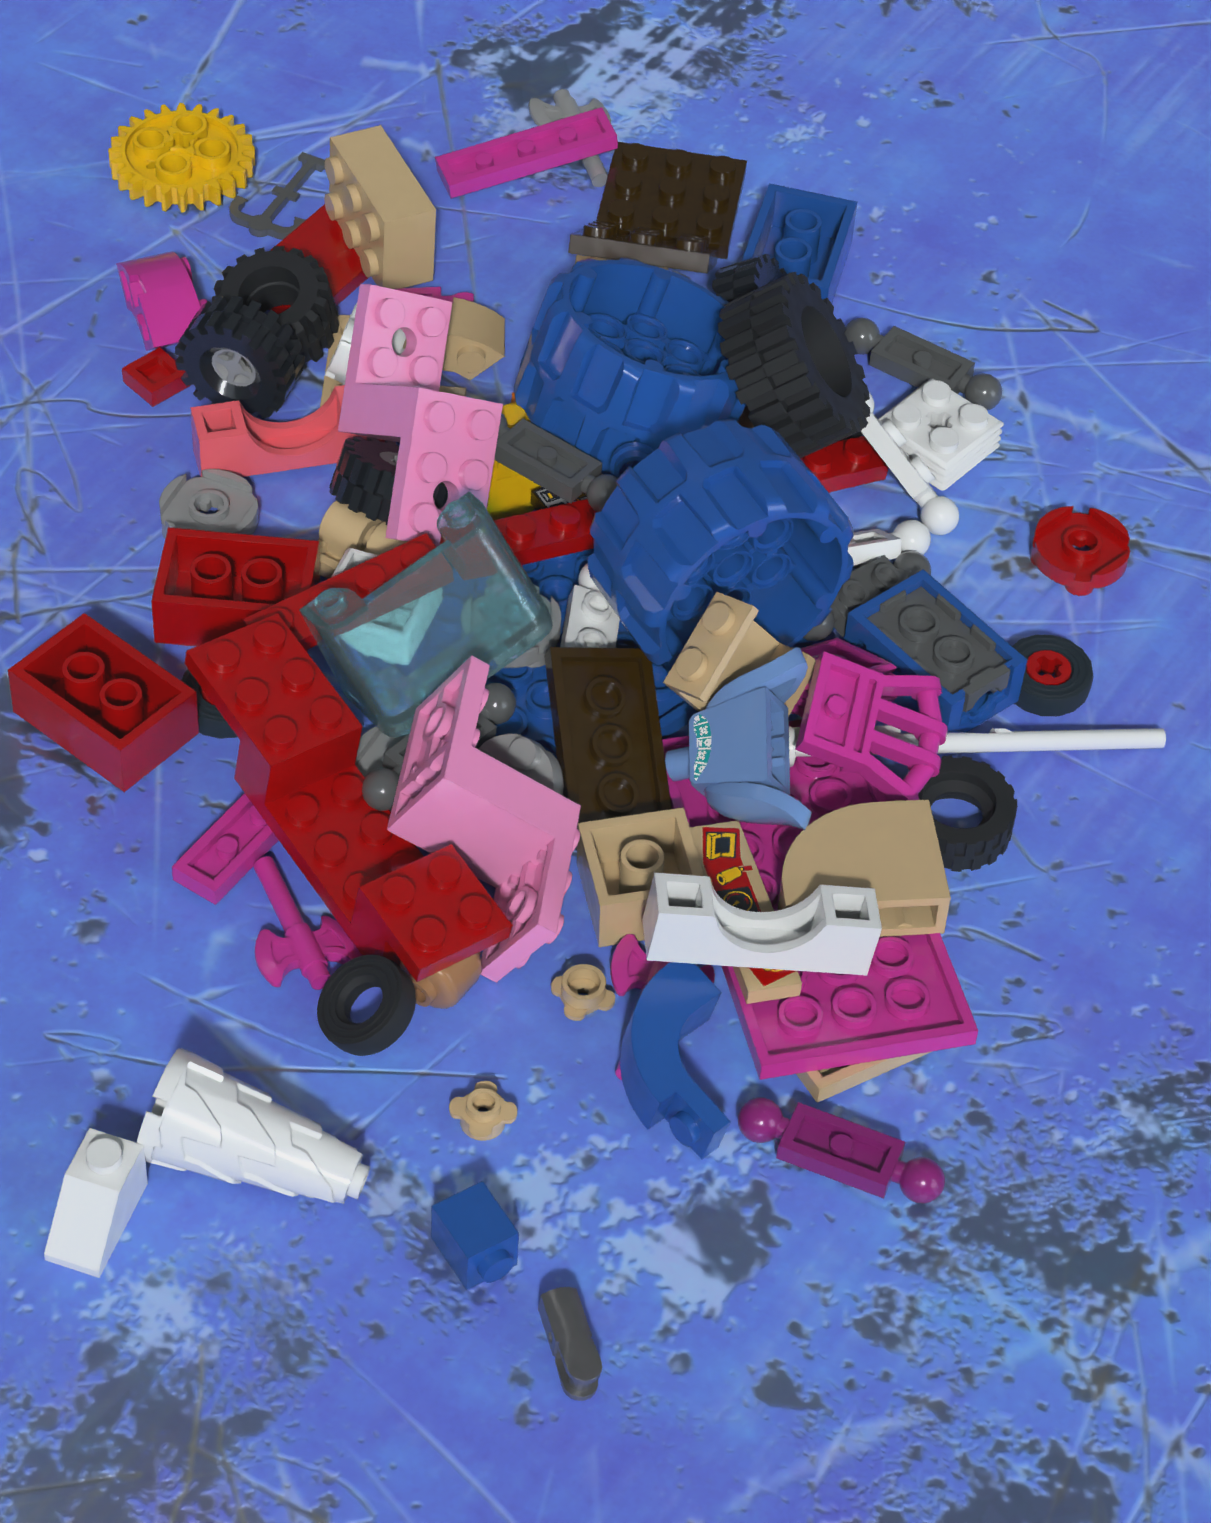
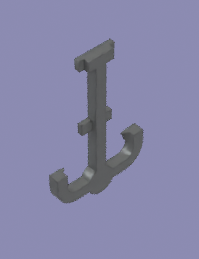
[229,152,325,240]

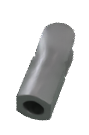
[538,1287,602,1401]

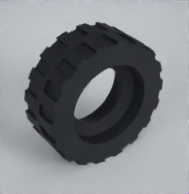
[918,756,1018,872]

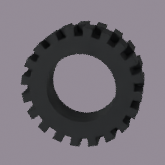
[718,272,870,458]

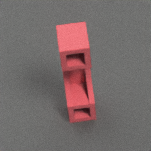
[190,385,385,477]

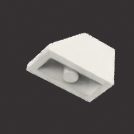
[44,1128,148,1278]

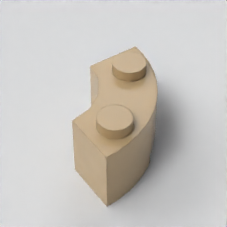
[402,297,505,380]

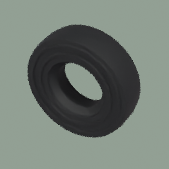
[317,955,416,1056]

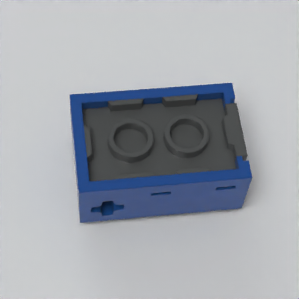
[844,569,1027,733]

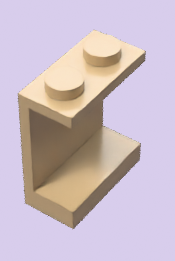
[663,592,816,717]

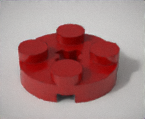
[1030,506,1130,596]

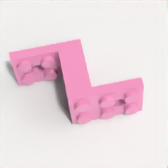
[338,284,503,547]
[387,656,581,983]

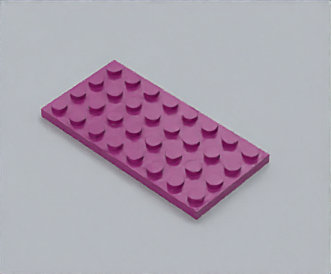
[662,719,978,1080]

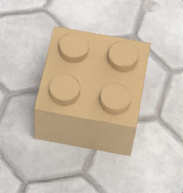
[577,807,704,947]

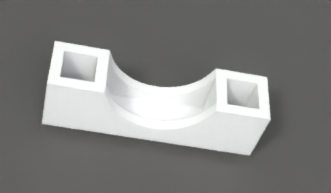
[642,872,882,976]

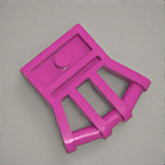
[795,651,948,801]

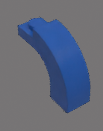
[620,962,731,1160]

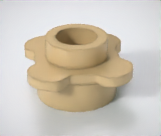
[551,964,615,1021]
[449,1081,517,1141]

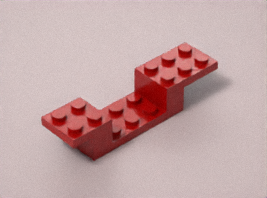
[184,613,513,982]

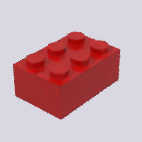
[151,527,320,653]
[8,613,199,792]

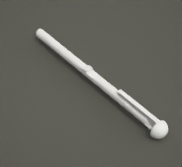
[789,725,1166,767]

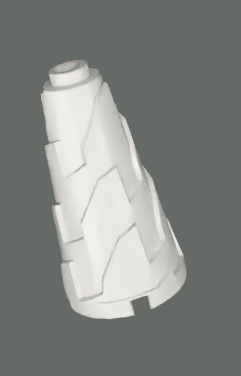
[136,1048,371,1204]

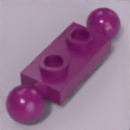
[738,1097,945,1204]

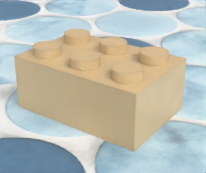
[324,125,436,289]

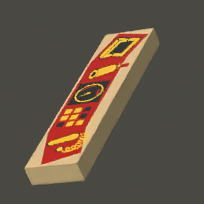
[690,820,802,1004]

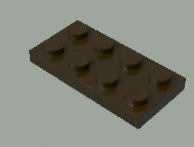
[544,647,672,850]

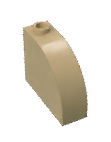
[778,800,951,937]

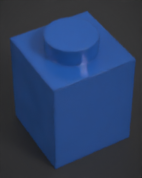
[431,1181,519,1290]

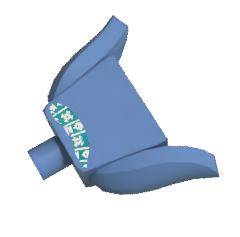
[665,647,812,830]

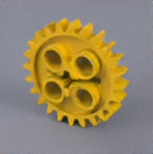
[108,103,255,213]

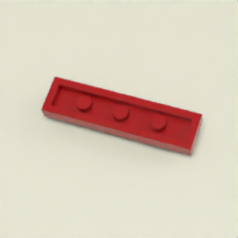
[243,533,452,650]

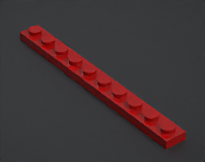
[439,436,889,579]

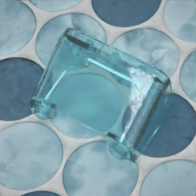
[299,492,553,737]

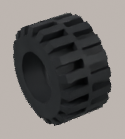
[212,246,339,370]

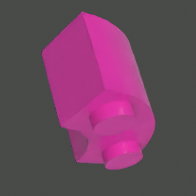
[116,251,207,351]

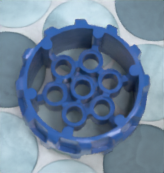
[514,257,746,475]
[587,419,854,673]

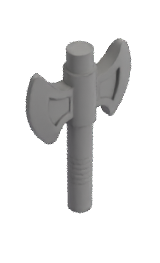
[528,89,611,187]

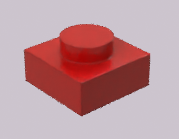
[122,347,190,407]

